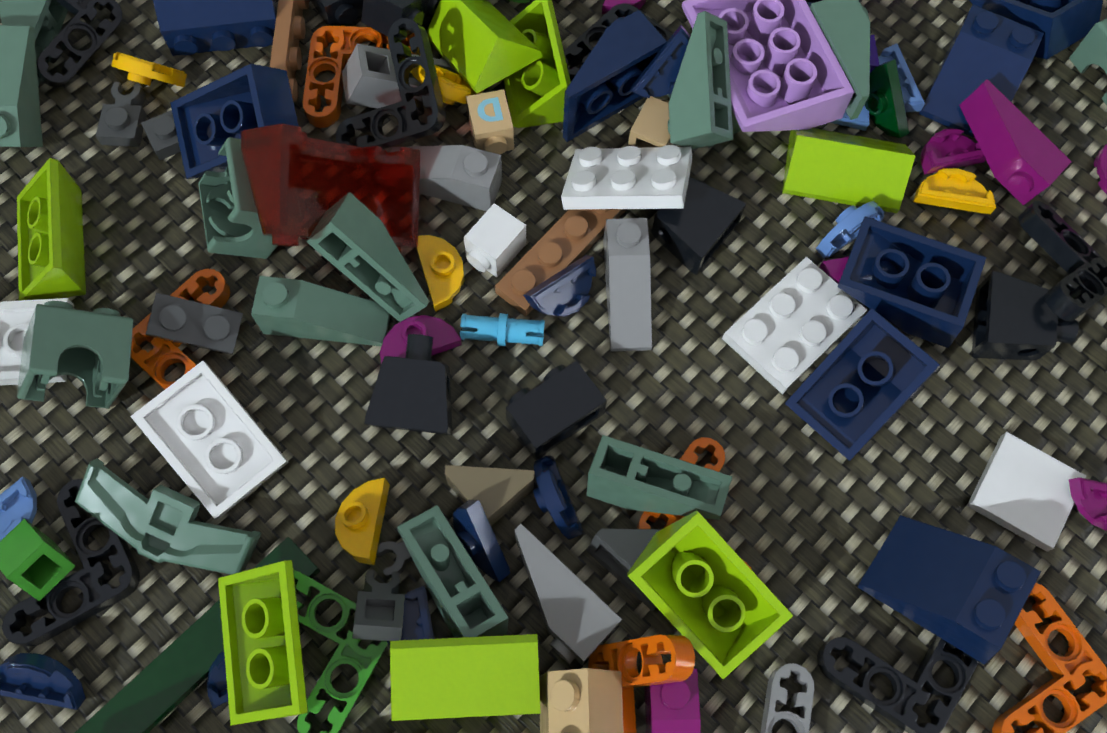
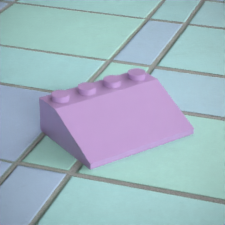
[682,0,854,132]

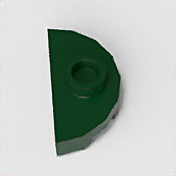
[865,59,909,138]

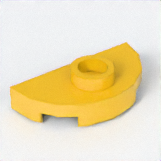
[111,52,187,87]
[411,65,484,105]
[913,168,996,215]
[413,235,465,312]
[335,478,390,565]

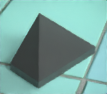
[586,528,661,612]

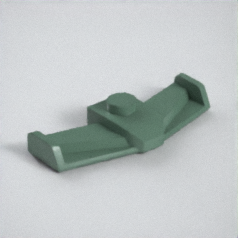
[75,458,261,575]

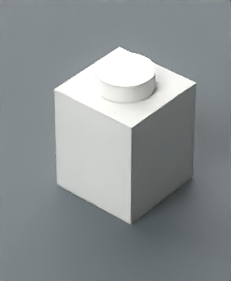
[464,203,526,278]

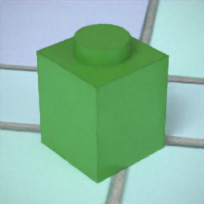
[0,519,76,601]

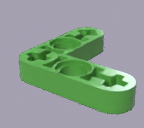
[294,570,388,733]

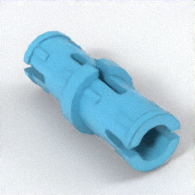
[460,313,545,346]

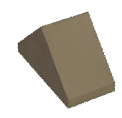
[444,465,534,526]

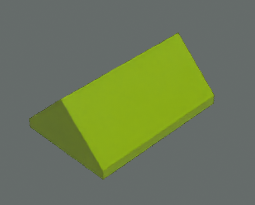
[427,0,543,93]
[503,0,571,128]
[782,128,916,213]
[17,158,86,301]
[627,510,793,679]
[218,560,308,726]
[390,634,541,721]

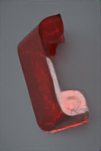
[241,124,420,253]

